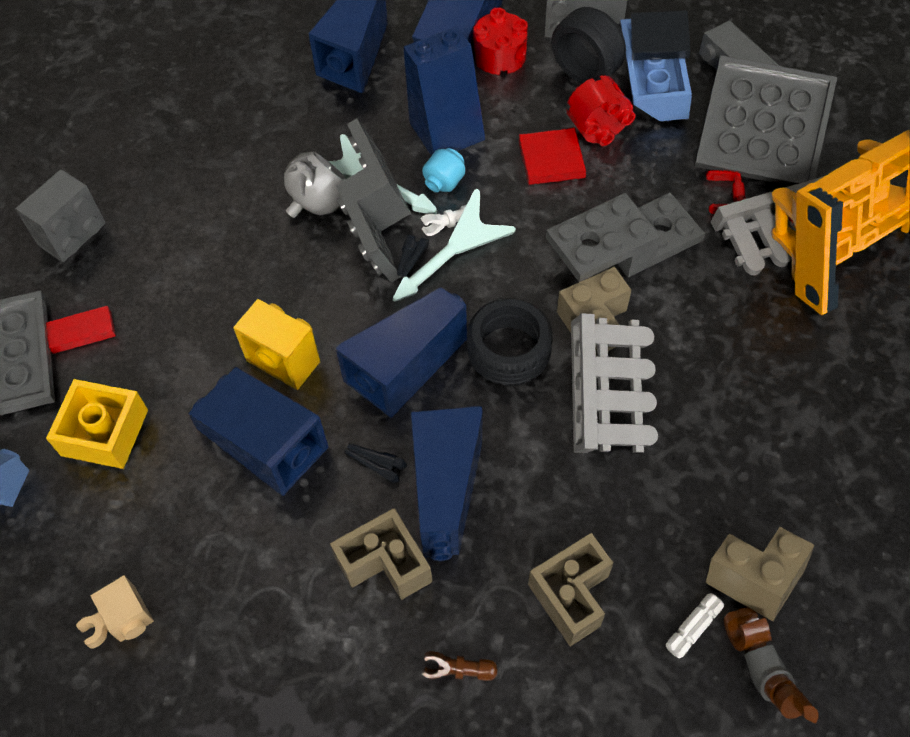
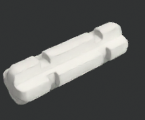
[666,593,724,658]

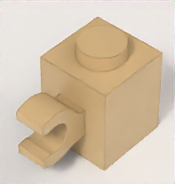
[76,575,154,648]

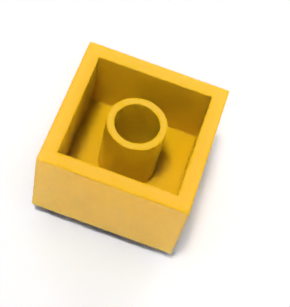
[233,299,320,390]
[46,379,148,469]

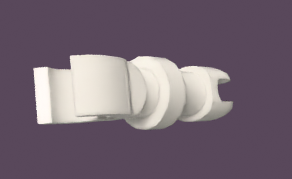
[420,205,466,236]

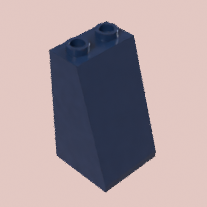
[308,0,388,93]
[412,0,503,54]
[403,26,485,156]
[335,287,467,418]
[188,367,329,496]
[411,406,482,561]

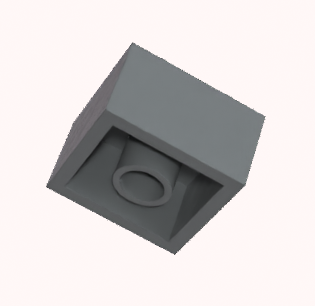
[15,169,106,262]

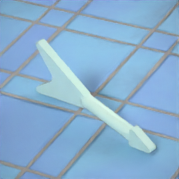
[329,134,436,214]
[393,189,516,302]

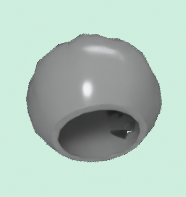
[284,151,346,218]

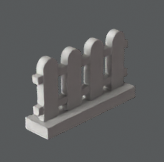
[711,176,824,275]
[571,313,658,453]

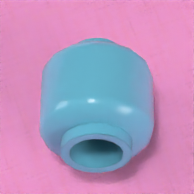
[422,148,466,192]

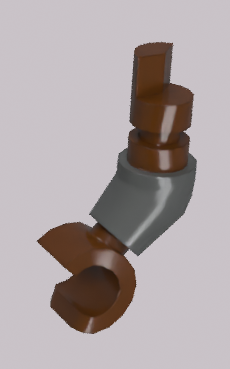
[723,607,819,724]

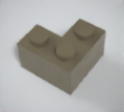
[557,267,631,356]
[330,508,433,600]
[706,527,815,621]
[528,533,613,646]

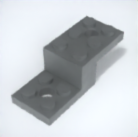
[336,118,411,282]
[546,192,705,282]

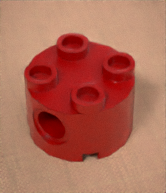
[474,8,528,75]
[566,75,636,146]

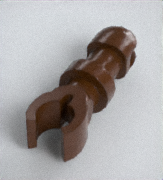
[422,651,497,681]

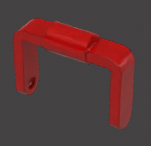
[706,170,746,214]

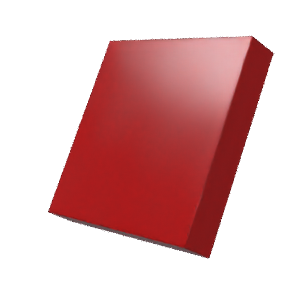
[519,128,586,185]

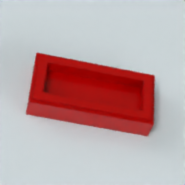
[46,306,116,354]

